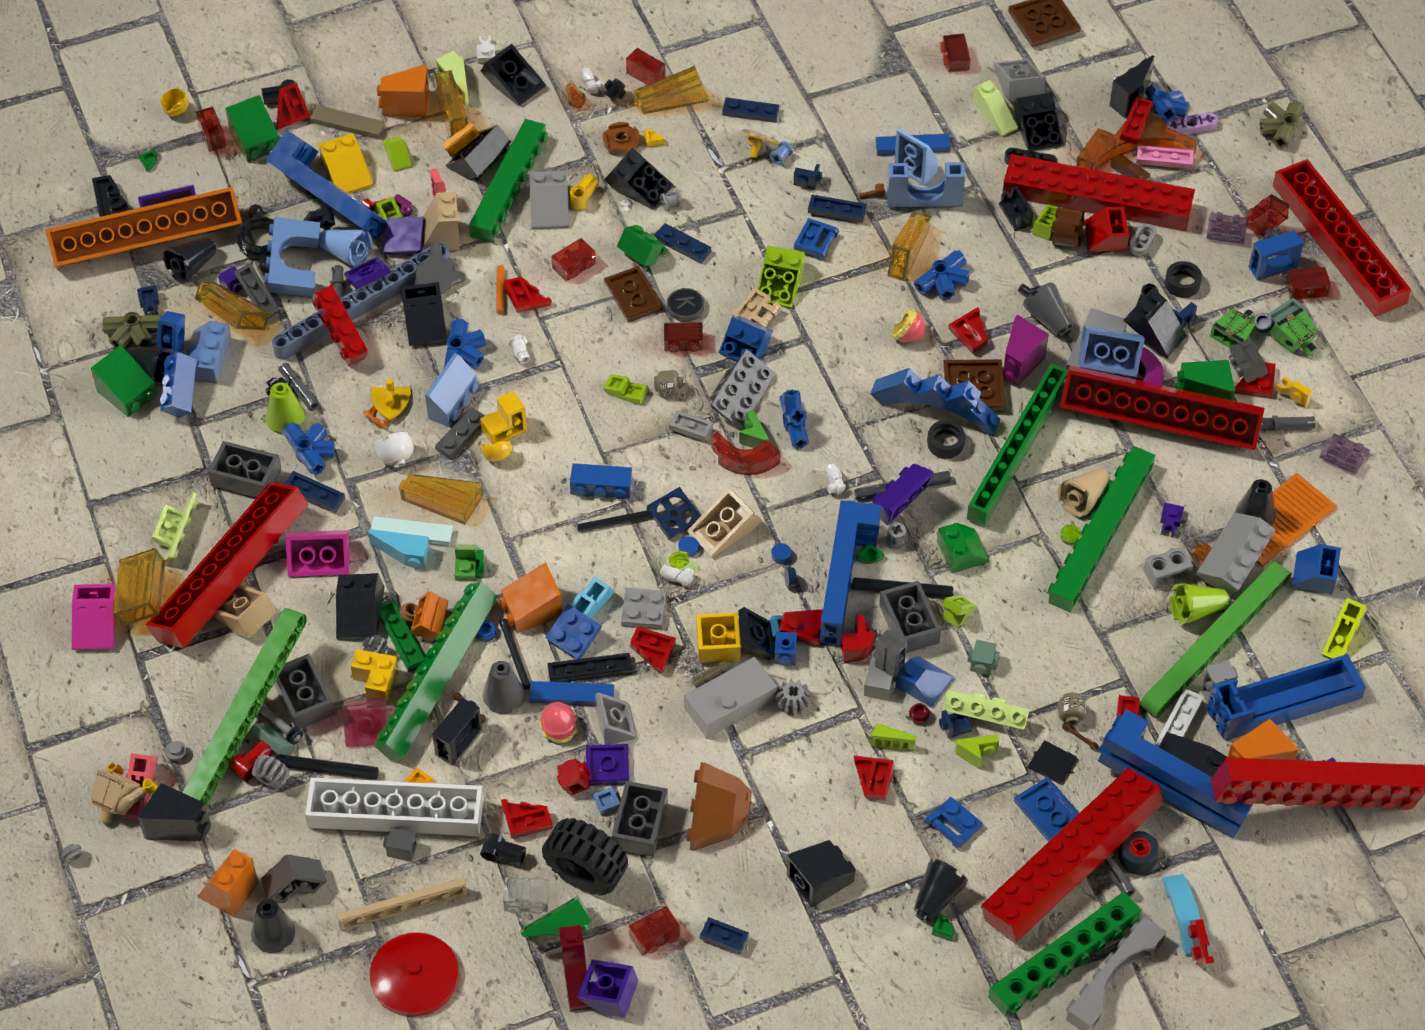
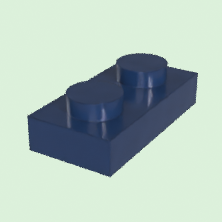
[700,917,749,954]

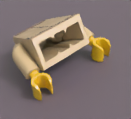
[91,763,158,824]

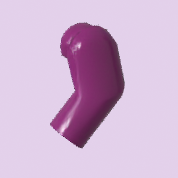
[394,194,413,217]

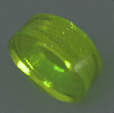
[1060,524,1081,545]
[668,551,690,568]

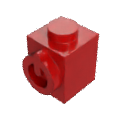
[557,758,591,796]

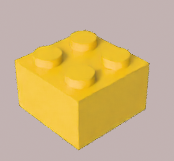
[696,612,741,663]

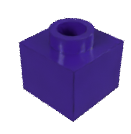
[218,266,243,296]

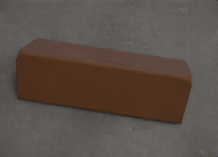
[1110,155,1151,180]

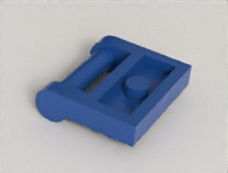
[794,218,839,261]
[925,796,983,849]

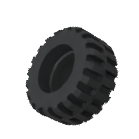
[542,818,628,896]

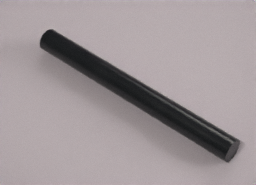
[577,510,652,532]
[499,618,530,689]

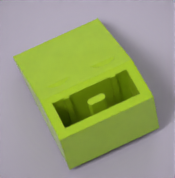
[757,245,806,308]

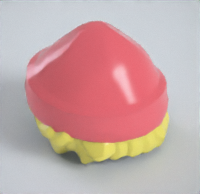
[891,310,925,343]
[539,702,578,744]

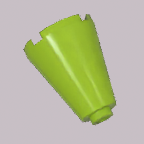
[266,383,305,434]
[1170,583,1230,624]

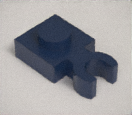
[137,285,160,315]

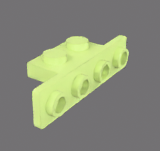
[151,492,198,566]
[943,690,1029,730]

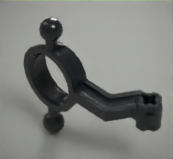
[237,204,335,275]

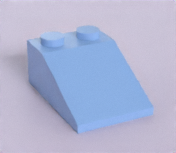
[894,129,938,185]

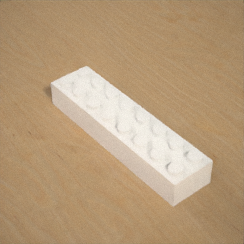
[305,778,484,836]

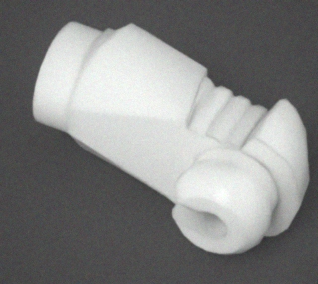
[581,68,604,94]
[509,334,530,364]
[825,464,846,495]
[659,564,695,586]

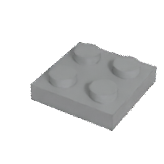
[621,587,667,629]

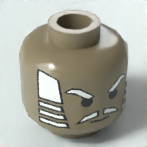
[654,370,683,396]
[1058,692,1086,725]

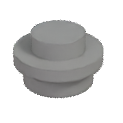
[165,741,187,762]
[61,844,82,863]

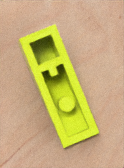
[1322,598,1367,659]

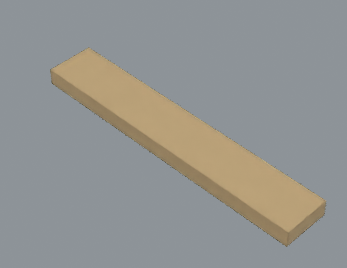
[337,878,467,931]

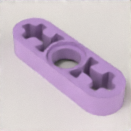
[1165,112,1218,137]

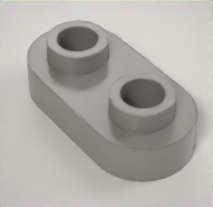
[1129,224,1157,256]

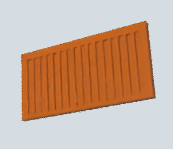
[1256,473,1337,567]

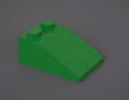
[520,895,592,937]

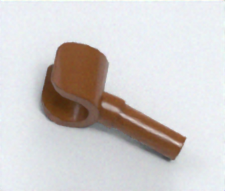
[859,183,885,198]

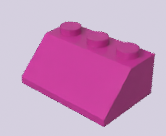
[286,530,350,577]

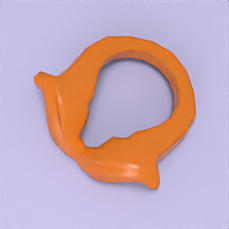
[363,406,392,429]

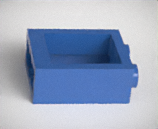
[1248,230,1304,281]

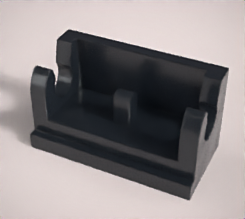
[999,186,1033,231]

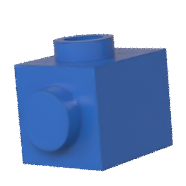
[774,632,797,666]

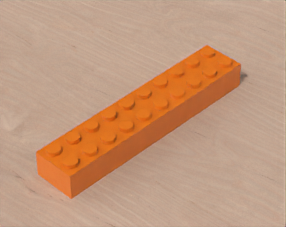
[45,187,242,268]

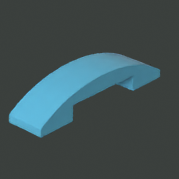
[1162,874,1200,956]

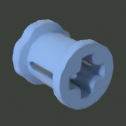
[770,141,794,165]

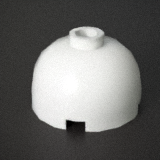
[373,432,414,468]

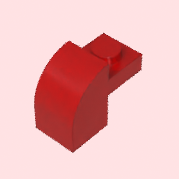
[841,615,875,663]

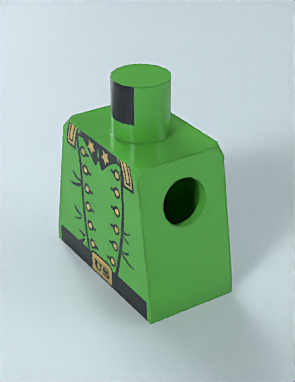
[1270,307,1318,356]
[1210,309,1256,348]

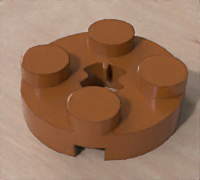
[603,122,640,155]

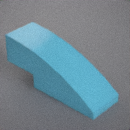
[571,576,614,619]

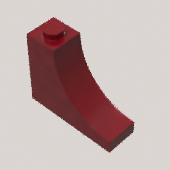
[559,925,592,1012]

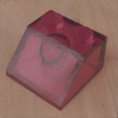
[342,697,388,747]

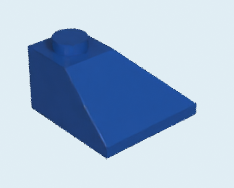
[896,656,954,707]

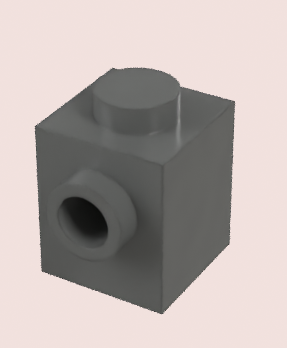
[383,828,418,861]

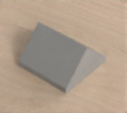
[595,693,636,745]

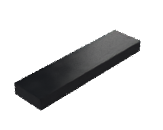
[547,653,633,682]

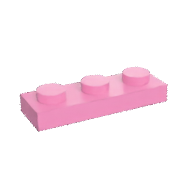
[1136,145,1194,169]

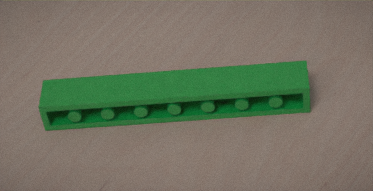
[469,119,548,243]

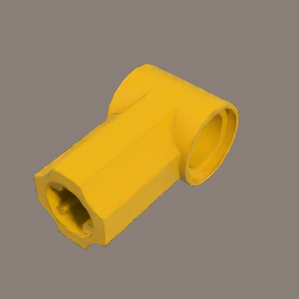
[570,174,599,211]

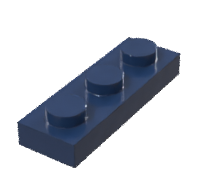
[722,97,779,123]
[808,194,867,223]
[654,223,712,264]
[284,471,345,513]

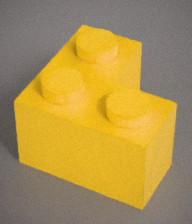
[480,391,527,445]
[351,649,399,704]

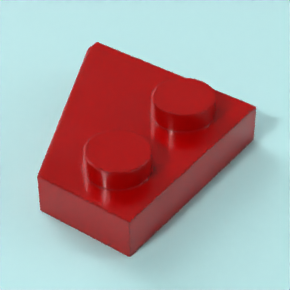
[276,83,310,130]
[948,307,988,353]
[779,609,823,646]
[630,626,676,674]
[501,799,553,839]
[1188,919,1214,965]

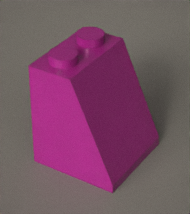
[1003,315,1049,386]

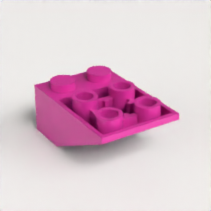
[72,584,119,650]

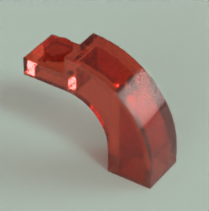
[711,432,781,475]

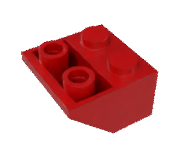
[1085,207,1129,252]

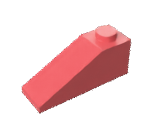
[121,753,158,819]

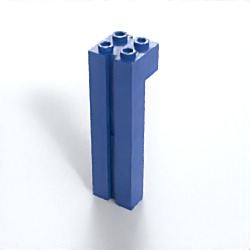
[266,129,387,238]
[820,500,881,647]
[1207,654,1366,741]
[1098,709,1253,838]

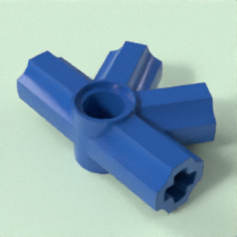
[1145,84,1190,122]
[914,250,970,300]
[444,319,487,368]
[779,389,809,449]
[283,422,335,475]

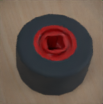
[1119,831,1159,874]

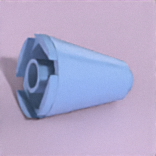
[318,230,372,267]

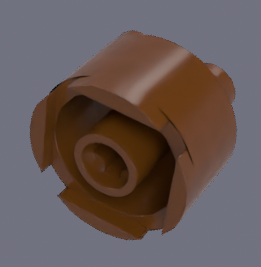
[1052,208,1085,248]

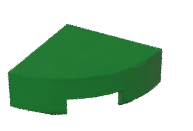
[138,149,158,172]
[856,543,885,564]
[475,550,485,578]
[931,913,954,942]

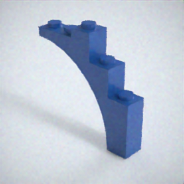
[870,368,1000,435]

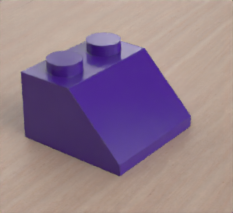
[577,959,639,1018]

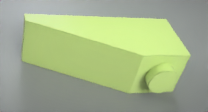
[436,51,469,105]
[973,80,1018,137]

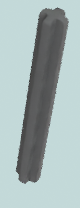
[854,471,951,500]

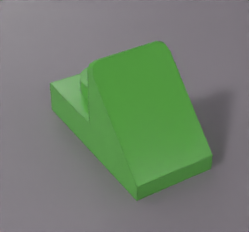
[739,410,769,452]
[455,544,478,580]

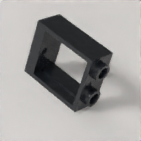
[432,697,482,766]

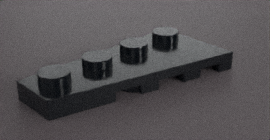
[92,175,130,217]

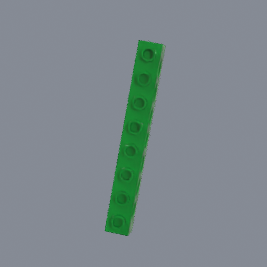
[988,891,1141,1017]

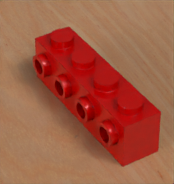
[312,285,368,366]

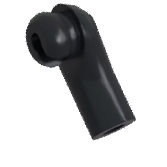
[1018,284,1041,297]

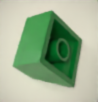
[937,523,990,573]

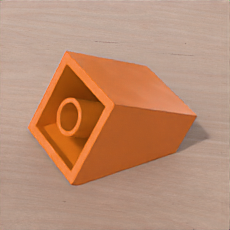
[377,65,430,117]
[499,563,562,633]
[1228,719,1299,760]
[198,849,259,917]

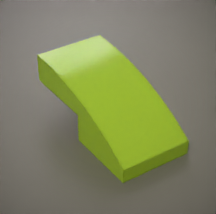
[603,374,649,405]

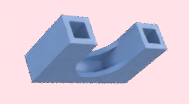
[887,162,965,207]
[264,217,320,298]

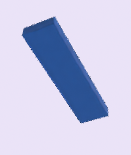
[875,133,951,155]
[529,681,614,705]

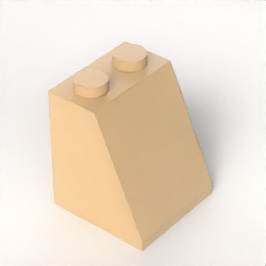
[422,192,460,251]

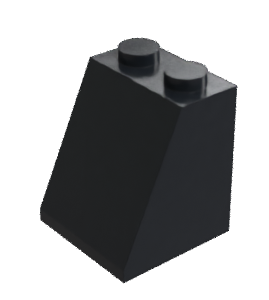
[138,783,211,841]
[787,840,856,908]

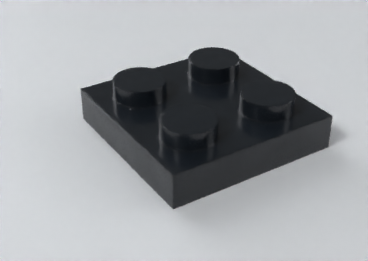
[738,607,775,660]

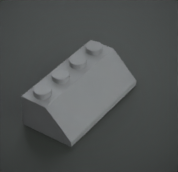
[1196,513,1276,596]

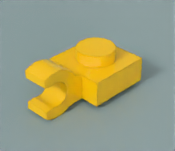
[1276,377,1312,407]

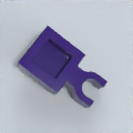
[1160,502,1184,538]

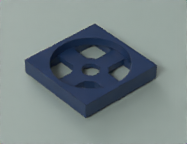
[646,487,701,540]

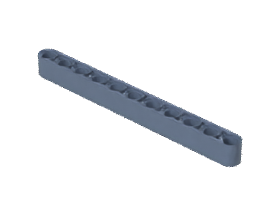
[272,242,450,360]

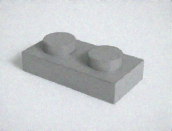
[669,410,713,442]

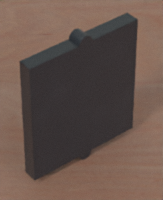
[1027,740,1077,784]

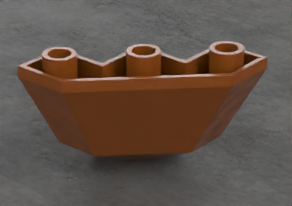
[686,762,752,851]

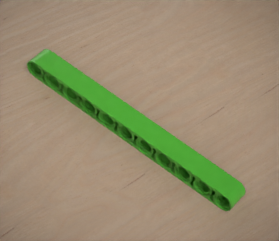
[1140,561,1292,718]
[182,608,307,807]

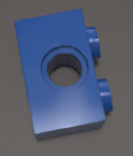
[157,311,185,353]

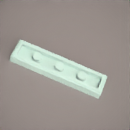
[371,516,453,546]

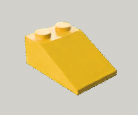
[318,133,374,194]

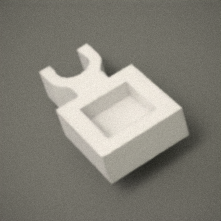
[476,35,495,63]

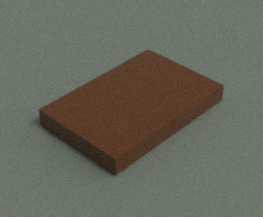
[604,266,663,323]

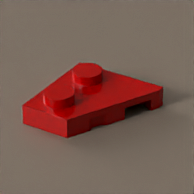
[503,277,552,313]
[1235,362,1276,399]
[854,755,895,801]

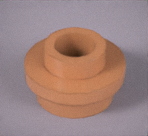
[399,602,417,622]

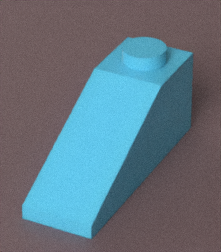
[368,529,430,568]

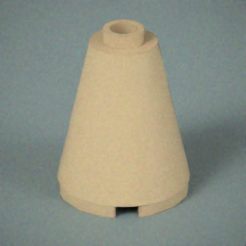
[1057,469,1110,517]

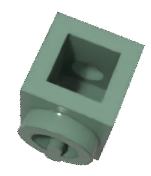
[967,639,1000,675]

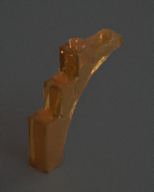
[1076,114,1198,170]

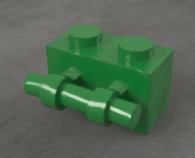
[617,225,668,266]

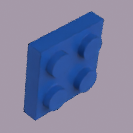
[545,604,603,659]

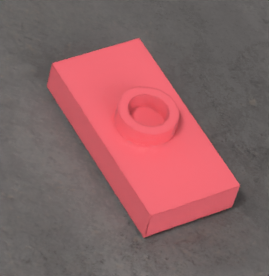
[430,168,446,197]

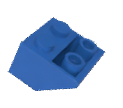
[719,316,773,361]
[1292,544,1341,594]

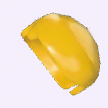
[160,88,189,117]
[480,440,512,462]

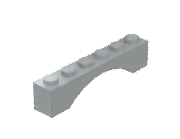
[1066,917,1167,1030]

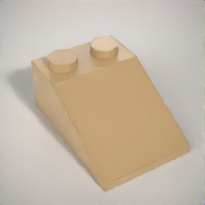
[687,488,763,557]
[212,585,277,638]

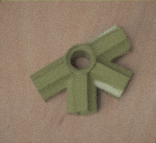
[1259,100,1304,149]
[102,312,162,349]

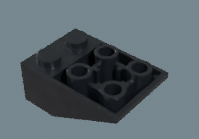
[1109,55,1155,118]
[1012,92,1064,151]
[604,147,674,210]
[401,282,447,346]

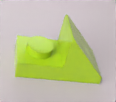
[383,136,411,172]
[942,595,977,627]
[955,734,999,769]

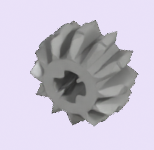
[775,678,811,715]
[252,755,289,789]

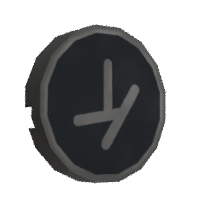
[666,288,704,322]

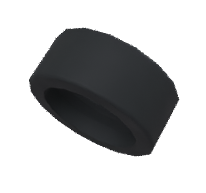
[1164,261,1202,298]
[927,420,965,459]

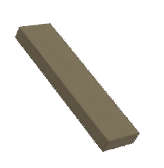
[310,105,385,139]

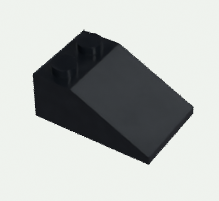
[480,43,546,106]
[1123,288,1187,359]
[336,573,385,640]
[1158,732,1227,777]

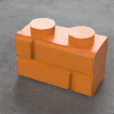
[411,591,449,642]

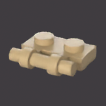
[732,288,781,327]

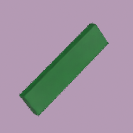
[380,599,425,672]

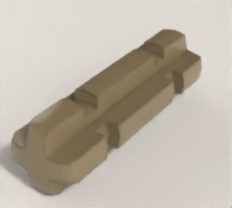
[692,661,730,688]

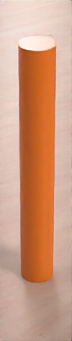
[496,265,504,314]

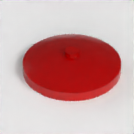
[369,932,459,1017]

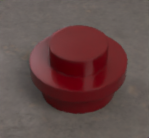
[909,703,930,724]

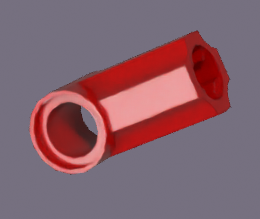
[229,741,273,782]

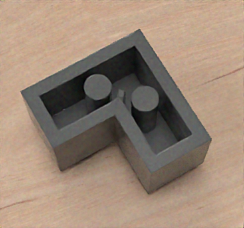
[260,854,327,903]

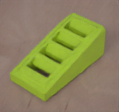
[376,197,403,221]
[1032,204,1058,240]
[871,723,917,751]

